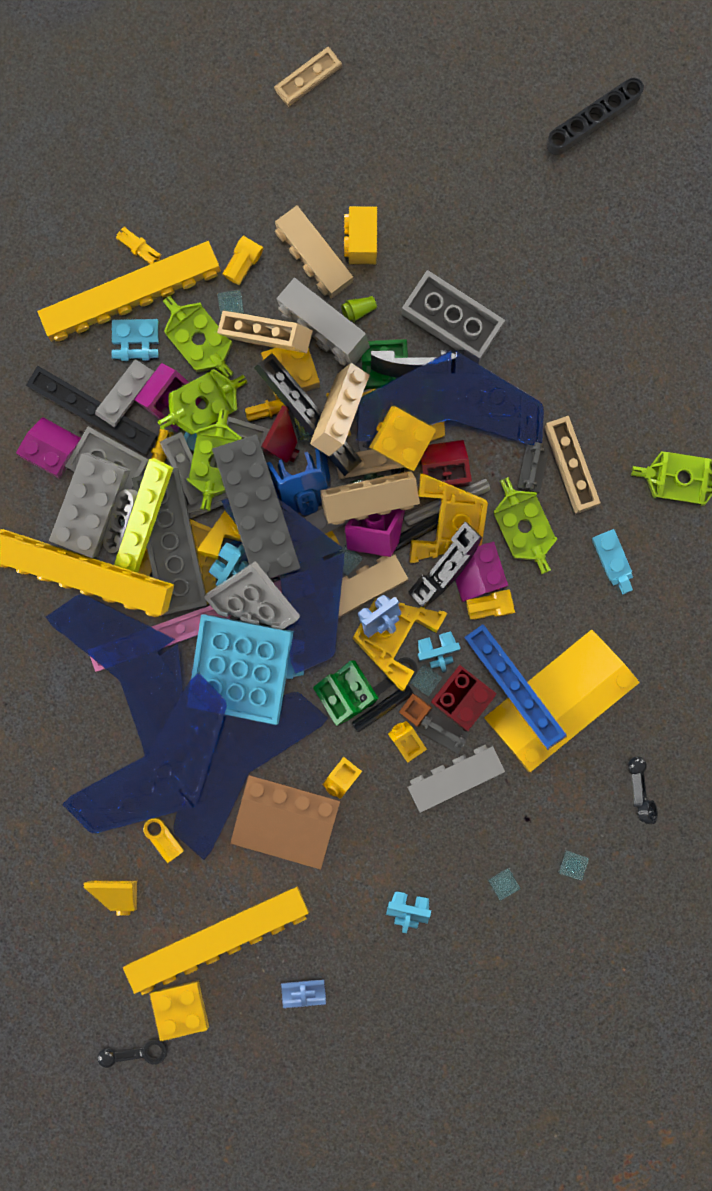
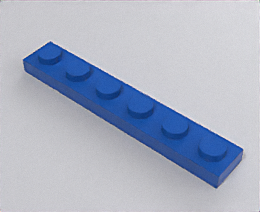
[464,624,567,750]

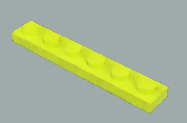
[114,458,173,573]

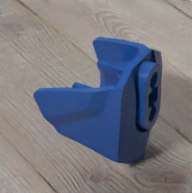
[266,448,331,515]

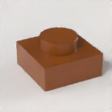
[399,693,433,726]

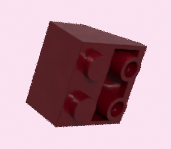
[420,440,472,488]
[431,665,497,732]

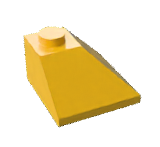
[84,881,137,915]

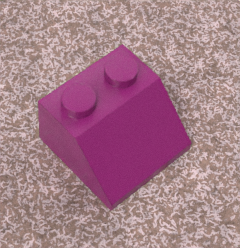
[134,363,202,432]
[16,417,81,479]
[345,508,405,557]
[455,541,508,602]

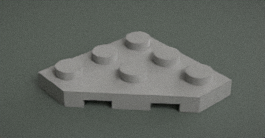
[204,561,300,630]

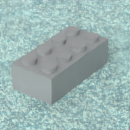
[401,270,505,364]
[276,277,370,366]
[49,453,131,558]

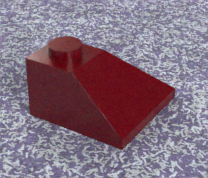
[261,405,300,467]

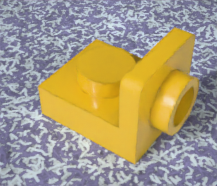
[388,721,427,763]
[322,757,362,799]

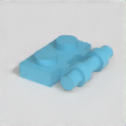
[112,319,159,361]

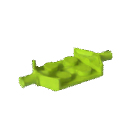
[163,296,234,379]
[158,369,247,435]
[187,409,242,511]
[631,451,712,506]
[493,477,557,574]

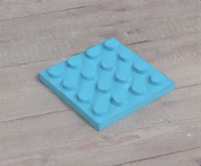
[187,614,293,725]

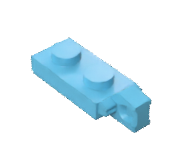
[592,529,633,595]

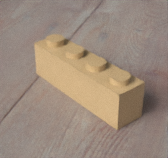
[275,205,353,299]
[217,311,313,353]
[310,363,369,456]
[544,416,600,514]
[320,471,420,525]
[313,555,408,625]

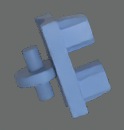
[358,595,401,638]
[281,980,326,1008]

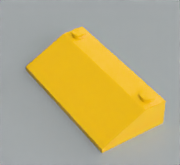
[484,630,640,772]

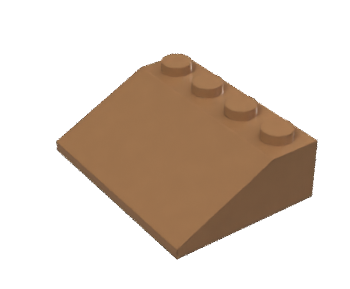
[230,775,340,869]

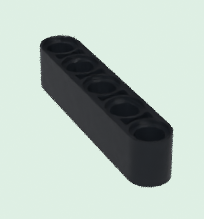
[546,77,644,155]

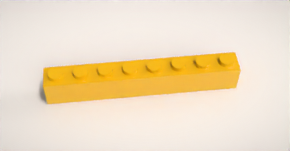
[37,241,221,342]
[0,529,174,617]
[123,886,309,995]

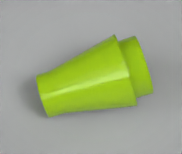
[341,296,377,322]

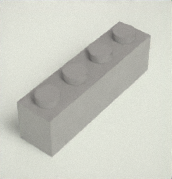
[407,744,505,813]

